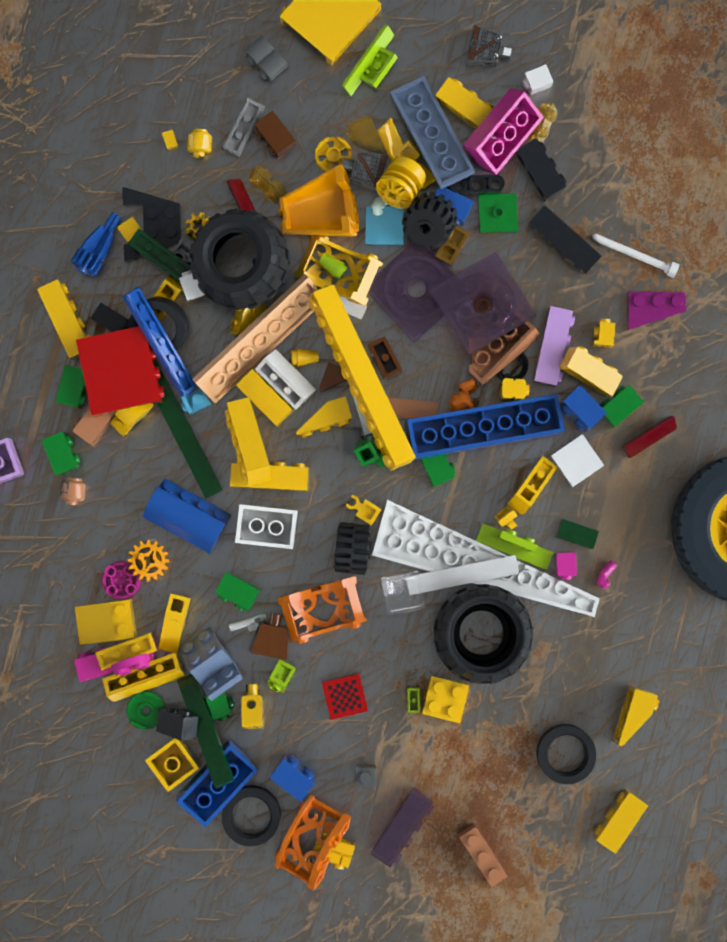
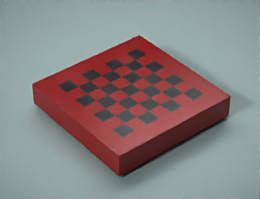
[322,673,368,720]

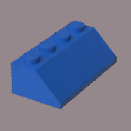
[176,740,258,827]

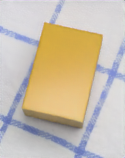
[162,129,179,150]

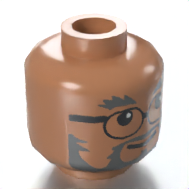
[60,477,86,505]

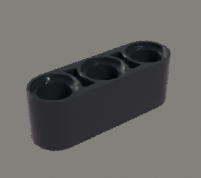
[448,174,505,196]

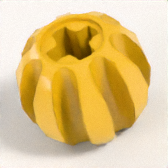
[185,212,210,239]

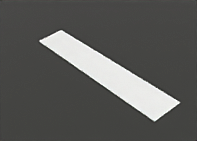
[406,555,519,595]

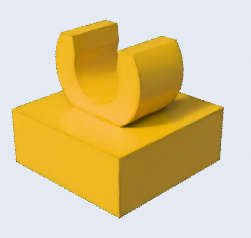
[493,505,518,530]

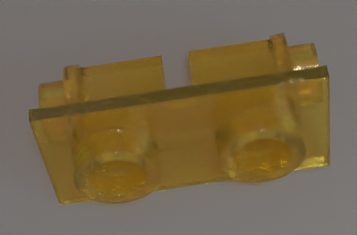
[528,102,558,143]
[249,165,287,203]

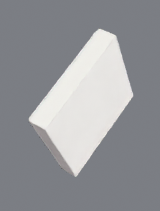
[551,434,604,487]

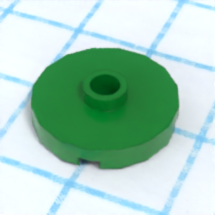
[126,691,165,730]

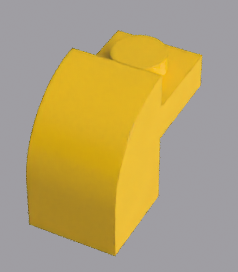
[110,403,154,437]

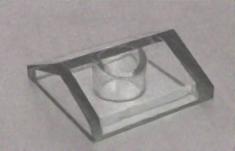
[381,571,426,616]

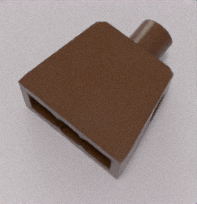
[249,612,288,660]

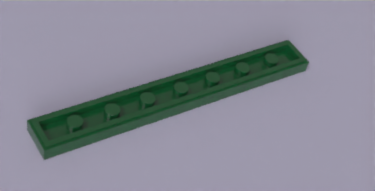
[154,360,223,499]

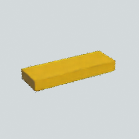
[95,632,157,671]

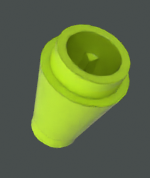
[319,253,348,280]

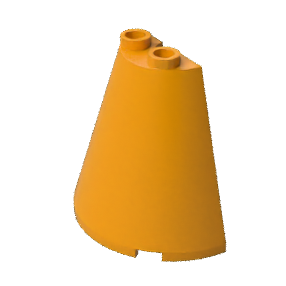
[278,164,359,237]

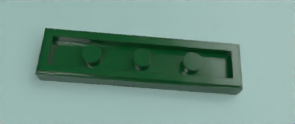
[128,228,191,282]

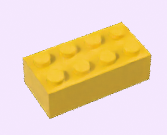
[224,397,271,487]

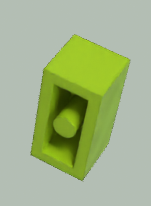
[407,687,420,713]

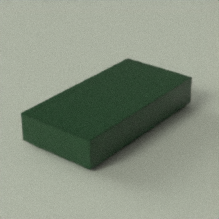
[556,519,599,549]

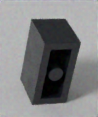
[156,705,198,741]

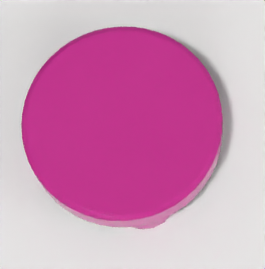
[102,561,141,599]
[111,654,150,676]

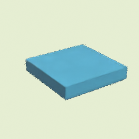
[365,206,404,246]

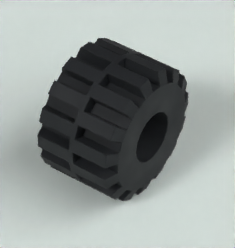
[402,192,458,250]
[334,522,372,575]

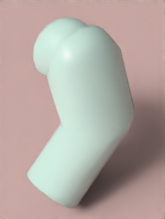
[371,197,389,216]

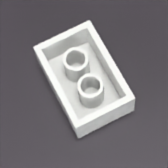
[235,504,298,549]

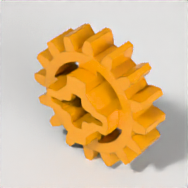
[126,540,169,582]

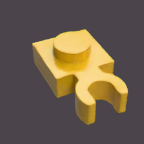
[346,495,382,526]

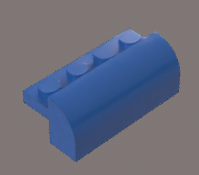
[142,478,231,554]

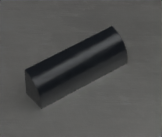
[529,205,602,274]

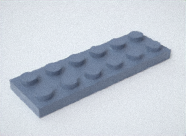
[390,76,475,190]

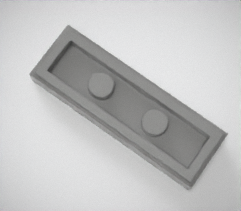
[222,98,265,158]

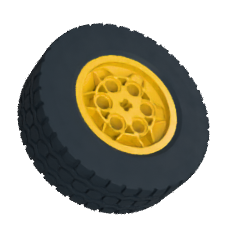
[671,457,727,601]

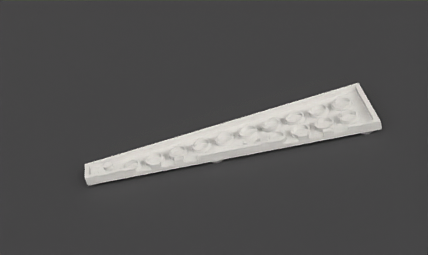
[372,500,600,617]

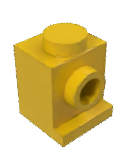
[592,319,615,348]

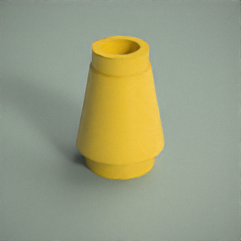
[290,348,319,367]

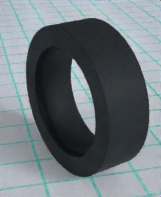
[128,297,189,350]
[536,724,596,784]
[222,785,281,846]

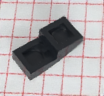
[90,302,129,332]

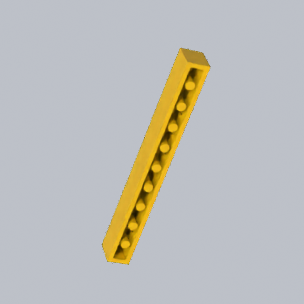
[309,284,416,471]

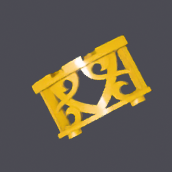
[293,235,383,306]

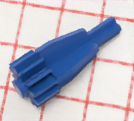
[70,212,121,277]

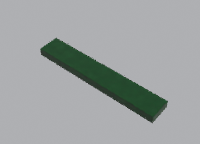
[177,674,235,789]

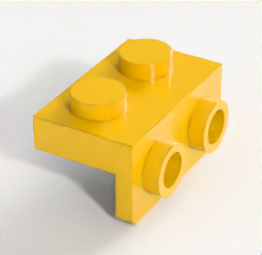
[230,303,267,336]

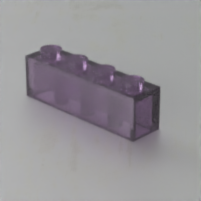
[371,786,434,868]

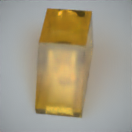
[347,115,385,154]

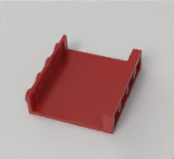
[76,326,165,417]

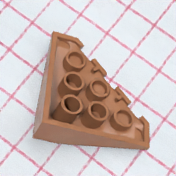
[469,281,540,385]

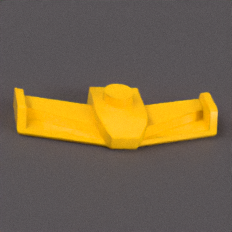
[376,118,435,190]

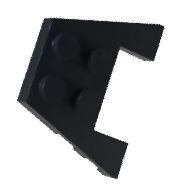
[122,187,181,262]

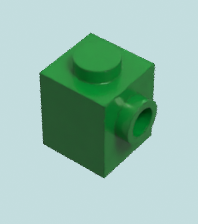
[353,435,381,467]
[206,691,235,721]

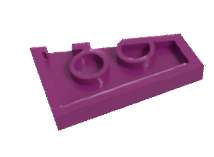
[628,291,686,330]

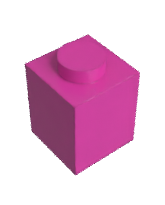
[554,552,577,580]

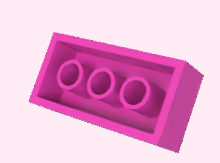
[463,88,544,175]

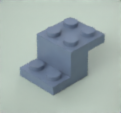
[179,627,243,701]

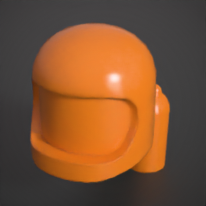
[449,378,479,412]

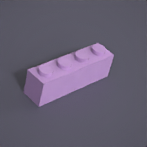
[533,306,575,387]

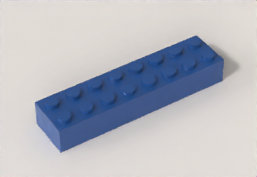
[404,394,565,460]

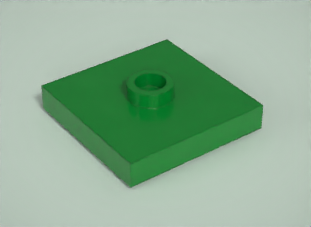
[478,193,518,234]

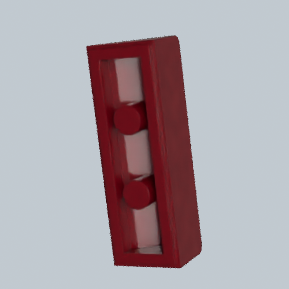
[227,179,256,212]
[622,416,677,458]

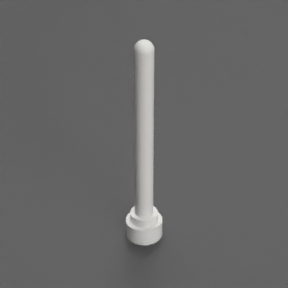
[592,234,680,279]

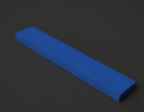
[122,286,197,397]

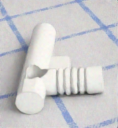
[229,613,268,632]

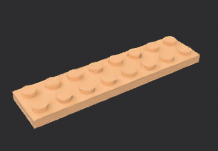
[192,274,318,404]

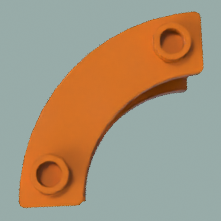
[277,576,367,644]
[274,795,351,891]

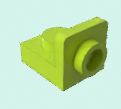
[267,659,296,693]

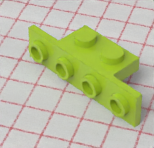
[341,24,398,96]
[476,524,554,570]

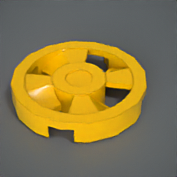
[315,137,352,172]

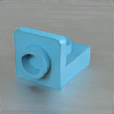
[180,388,211,415]

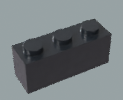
[515,138,567,202]

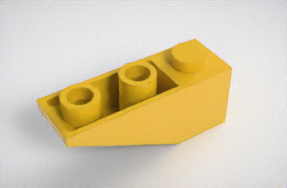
[296,396,352,438]
[158,593,191,654]

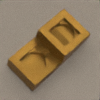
[435,225,470,266]

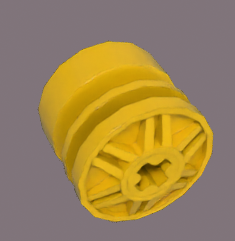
[376,156,426,209]

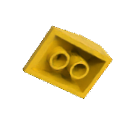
[75,599,137,645]
[612,685,659,746]

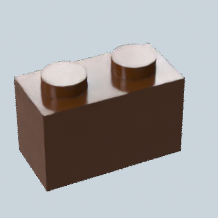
[254,110,296,158]
[368,336,402,381]

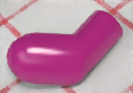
[596,560,617,589]

